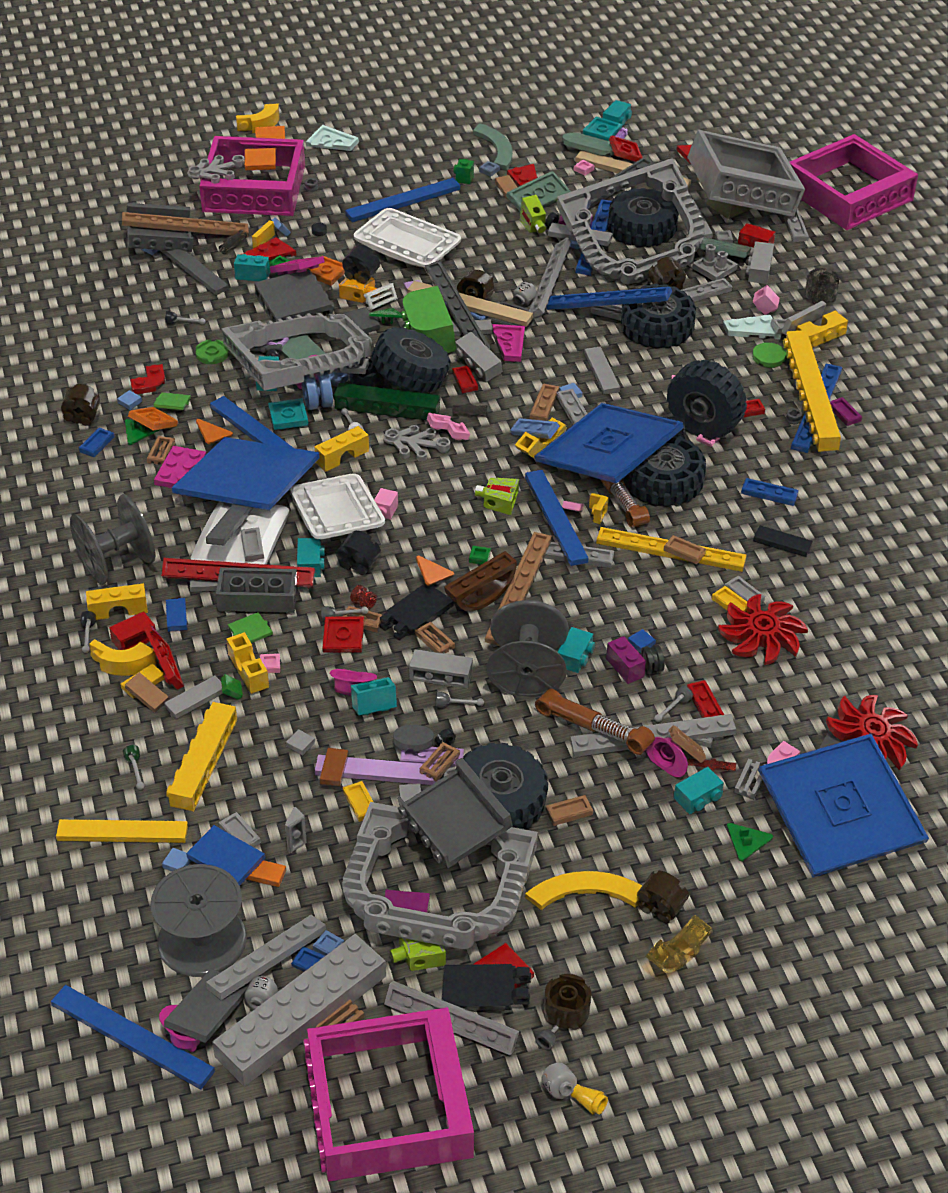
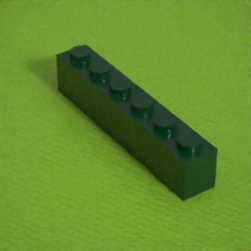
[334,383,440,421]

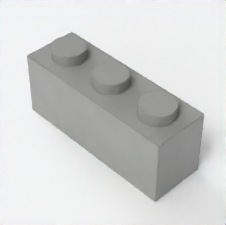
[746,241,774,284]
[455,332,503,382]
[409,649,473,689]

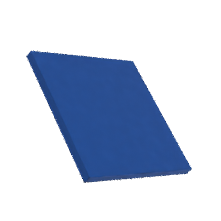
[534,403,684,483]
[172,437,320,510]
[758,734,929,877]

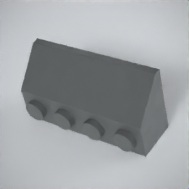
[216,567,297,613]

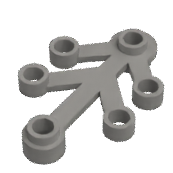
[187,155,245,184]
[384,425,450,462]

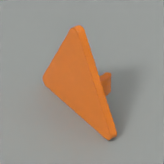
[196,419,233,444]
[416,555,454,586]

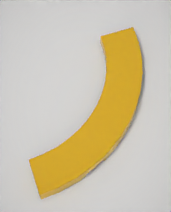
[525,871,642,910]

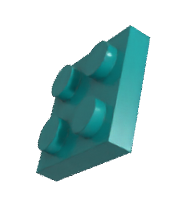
[583,116,622,141]
[268,398,308,430]

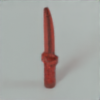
[687,758,737,771]

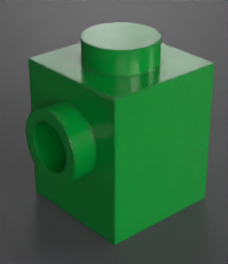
[453,159,474,184]

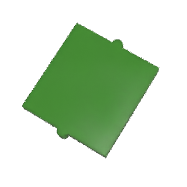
[154,392,191,410]
[228,612,273,643]

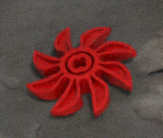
[718,594,808,665]
[826,695,918,770]

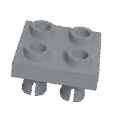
[692,244,738,281]

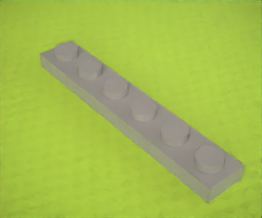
[206,915,326,1000]
[384,981,519,1055]

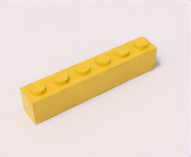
[166,702,237,812]

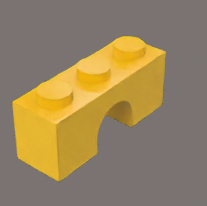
[796,310,848,348]
[314,426,369,472]
[86,583,148,620]
[226,632,269,694]

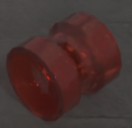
[350,585,377,610]

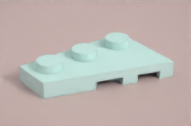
[306,125,359,151]
[723,315,781,339]

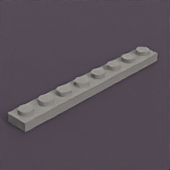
[528,237,571,319]
[571,714,736,757]

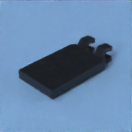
[380,583,454,640]
[442,964,531,1010]

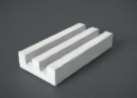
[364,283,398,310]

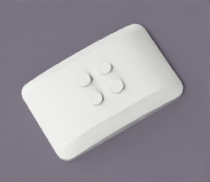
[354,208,461,268]
[290,474,385,539]
[191,501,289,565]

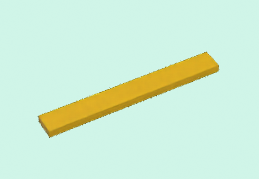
[596,527,746,572]

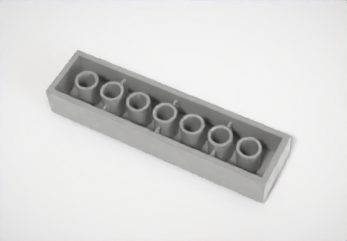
[212,934,386,1087]

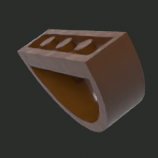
[444,551,517,611]

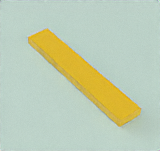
[56,819,188,843]

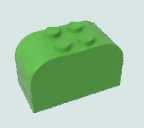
[401,286,456,353]

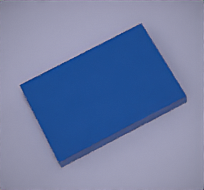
[186,825,265,886]

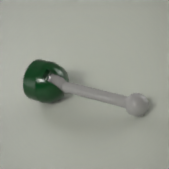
[123,745,145,790]

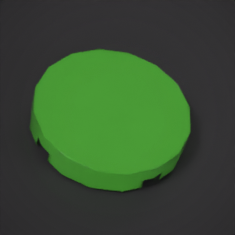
[195,340,229,364]
[752,343,786,368]

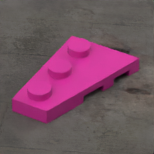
[492,324,525,362]

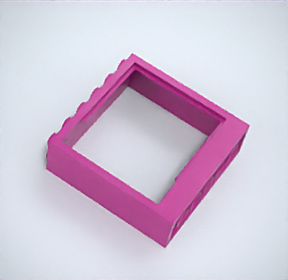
[789,134,918,230]
[199,136,305,216]
[303,1007,474,1182]

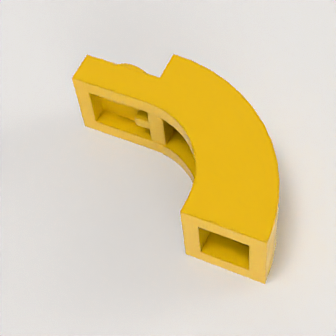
[236,103,279,134]
[515,417,567,458]
[89,639,157,676]

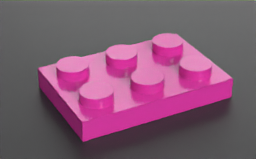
[270,256,325,275]
[154,446,207,488]

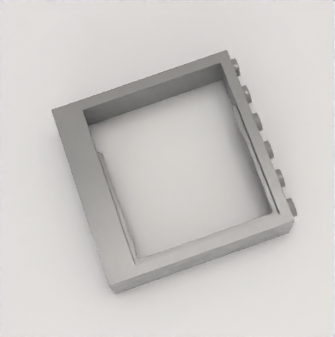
[688,130,805,217]

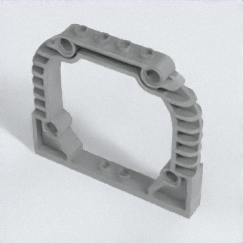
[557,158,705,285]
[221,313,372,391]
[342,802,538,949]

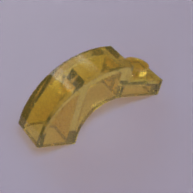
[645,915,713,973]

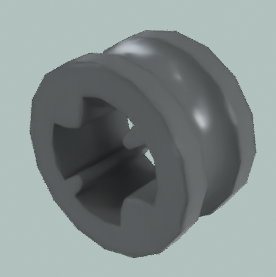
[305,178,318,192]
[786,408,802,425]

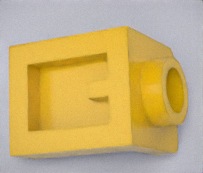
[589,493,608,524]

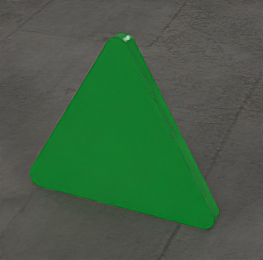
[369,308,402,324]
[125,419,161,445]
[727,823,773,862]

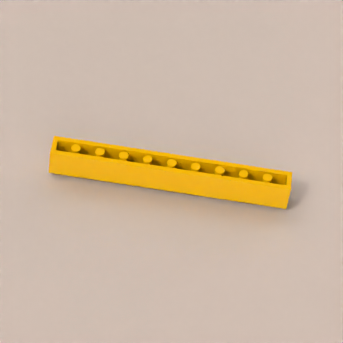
[783,330,841,452]

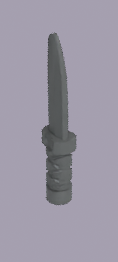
[249,344,283,353]

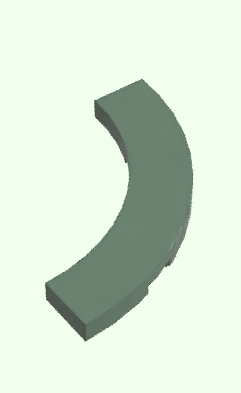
[473,123,513,170]

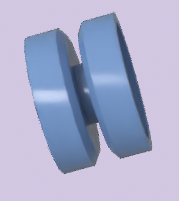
[302,371,333,411]

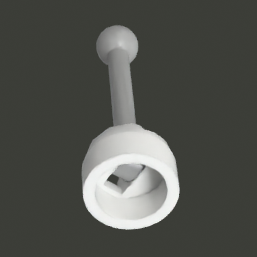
[341,408,363,430]

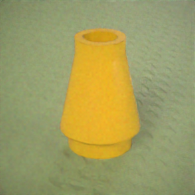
[571,1084,608,1114]

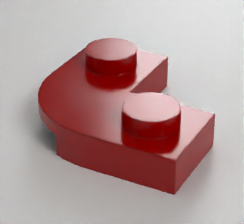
[130,364,165,394]

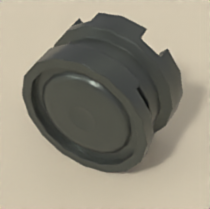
[641,644,665,674]

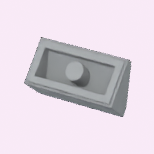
[285,807,307,854]

